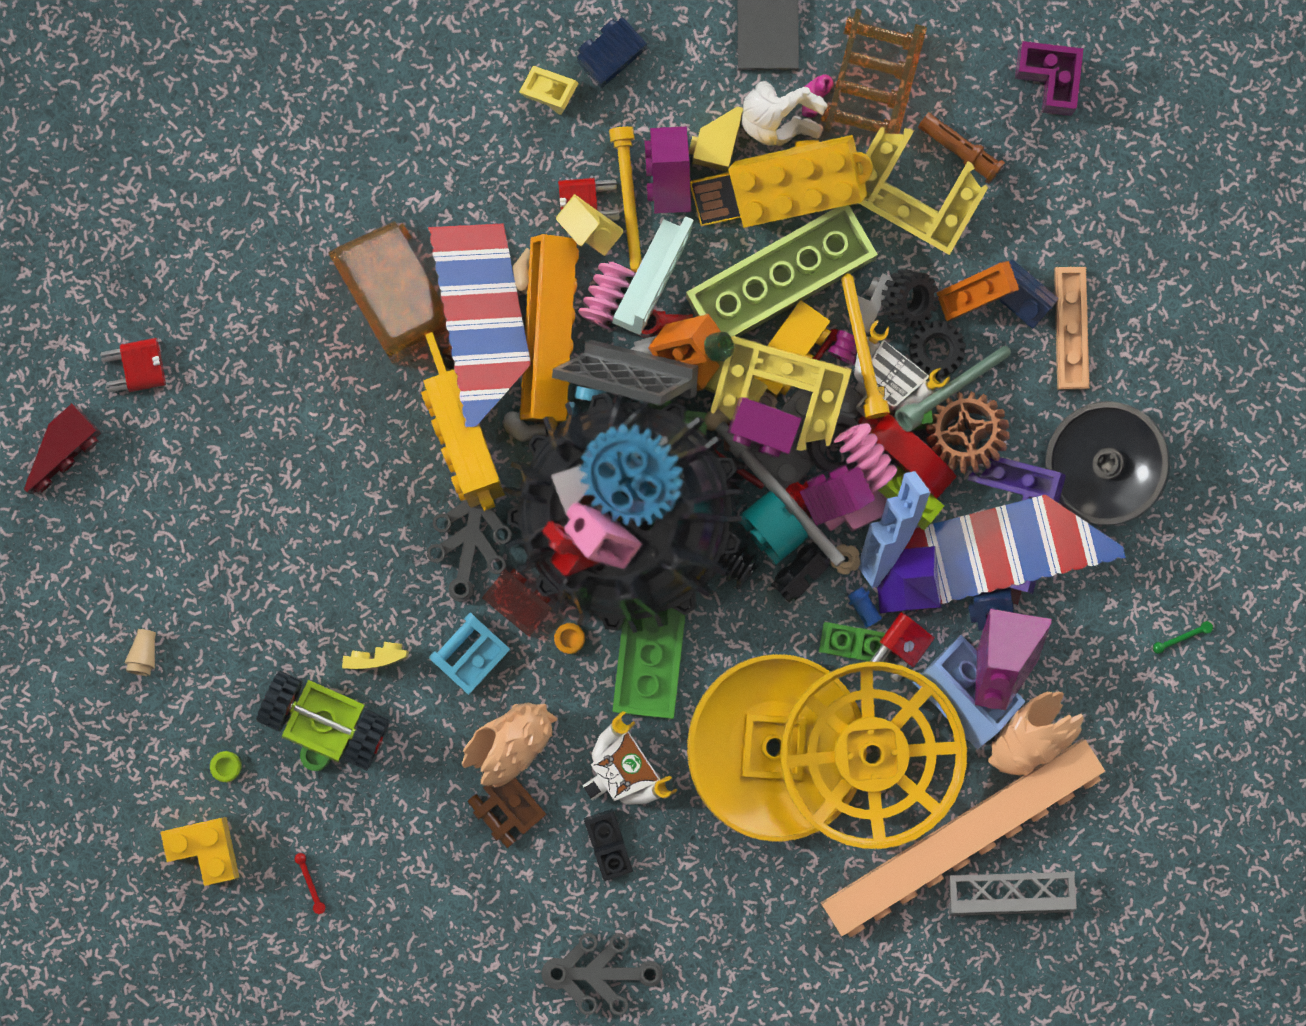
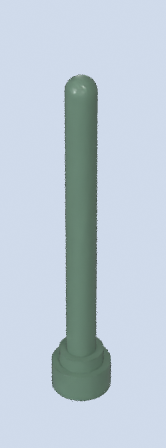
[895,346,1011,432]

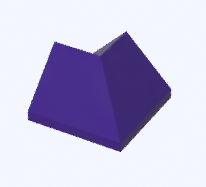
[877,546,941,614]

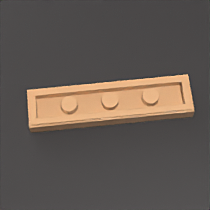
[1054,267,1089,390]

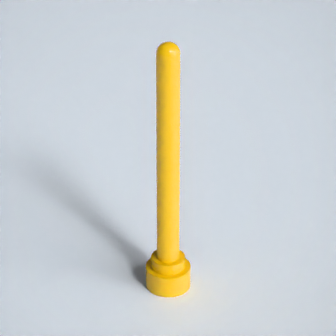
[609,126,642,273]
[841,273,890,419]

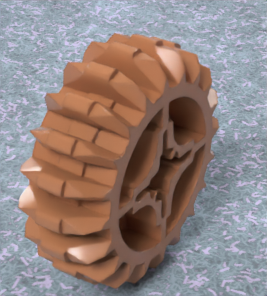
[926,391,1010,474]

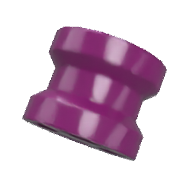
[828,330,857,366]

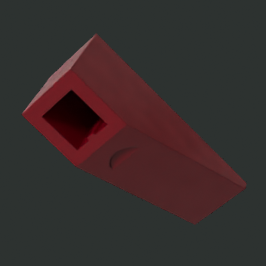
[24,403,101,495]

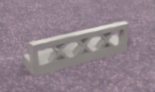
[948,872,1077,916]

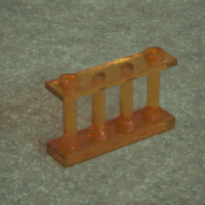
[820,9,927,134]

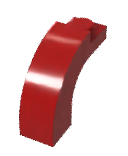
[858,414,957,499]

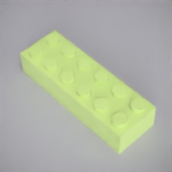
[686,205,878,349]

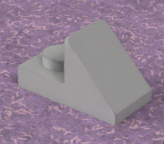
[857,273,893,337]

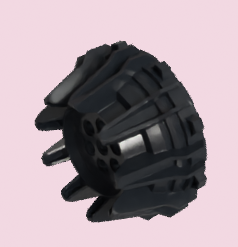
[503,393,746,633]

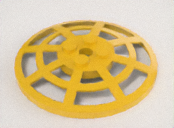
[781,662,967,849]

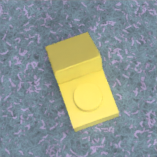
[519,66,579,115]
[556,194,623,256]

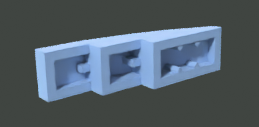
[859,471,930,588]

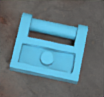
[428,612,511,695]

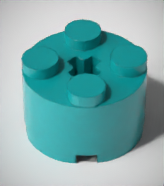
[737,491,808,565]

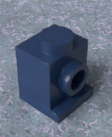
[969,588,1014,631]

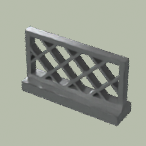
[552,340,698,405]

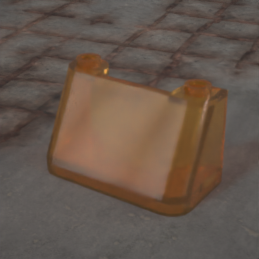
[328,221,448,364]

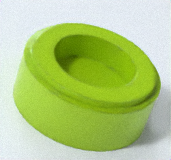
[210,751,242,782]

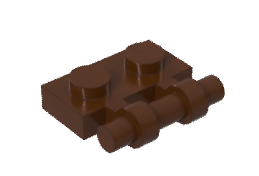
[467,778,547,848]

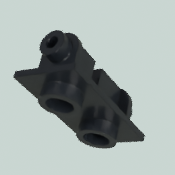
[771,542,830,603]

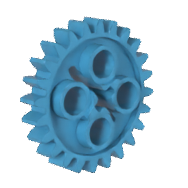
[580,424,683,526]

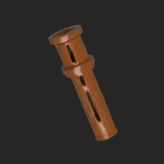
[918,112,1005,184]

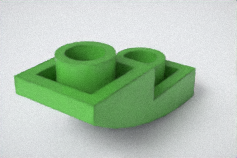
[819,622,885,662]

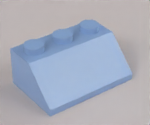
[913,635,1025,750]

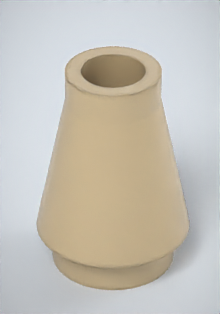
[124,629,156,676]

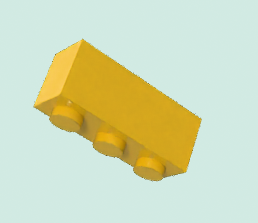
[754,300,831,398]

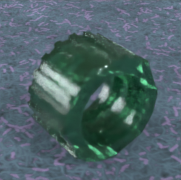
[704,332,734,361]

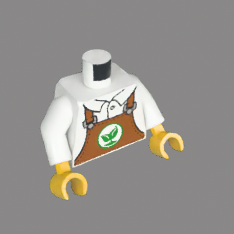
[582,711,677,805]

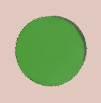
[300,747,331,771]

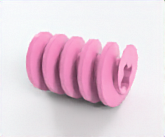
[578,262,636,330]
[834,423,897,493]

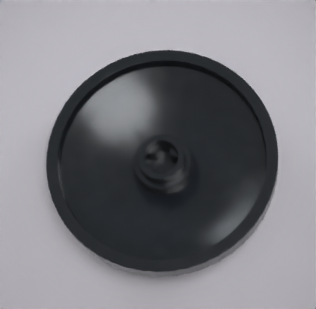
[1045,401,1170,525]

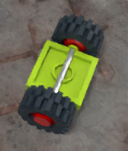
[256,671,390,771]

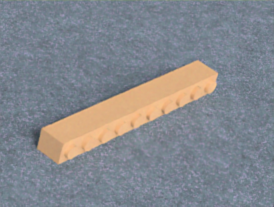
[821,739,1105,937]

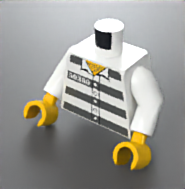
[854,320,950,417]

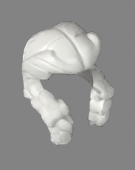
[742,81,828,147]

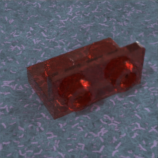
[482,568,553,637]

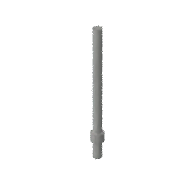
[716,421,846,567]

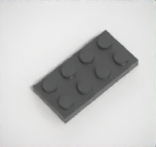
[750,384,863,489]

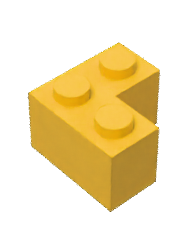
[160,817,239,886]

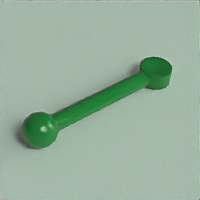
[1153,621,1213,654]

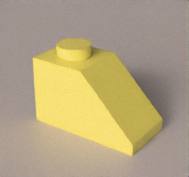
[689,107,743,172]

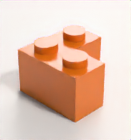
[648,314,725,391]

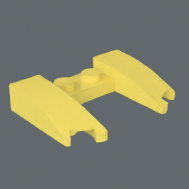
[859,127,988,255]
[710,336,852,451]

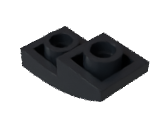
[584,809,633,881]

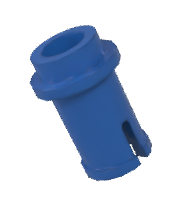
[847,587,882,628]

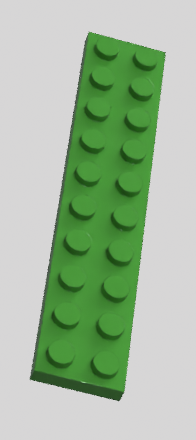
[612,411,707,719]

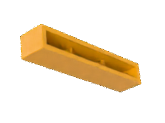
[520,234,579,423]

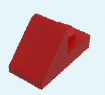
[542,521,599,577]

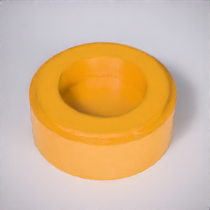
[554,623,585,654]

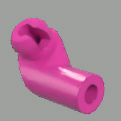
[802,75,834,117]

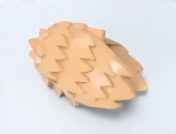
[988,692,1084,776]
[462,703,558,787]

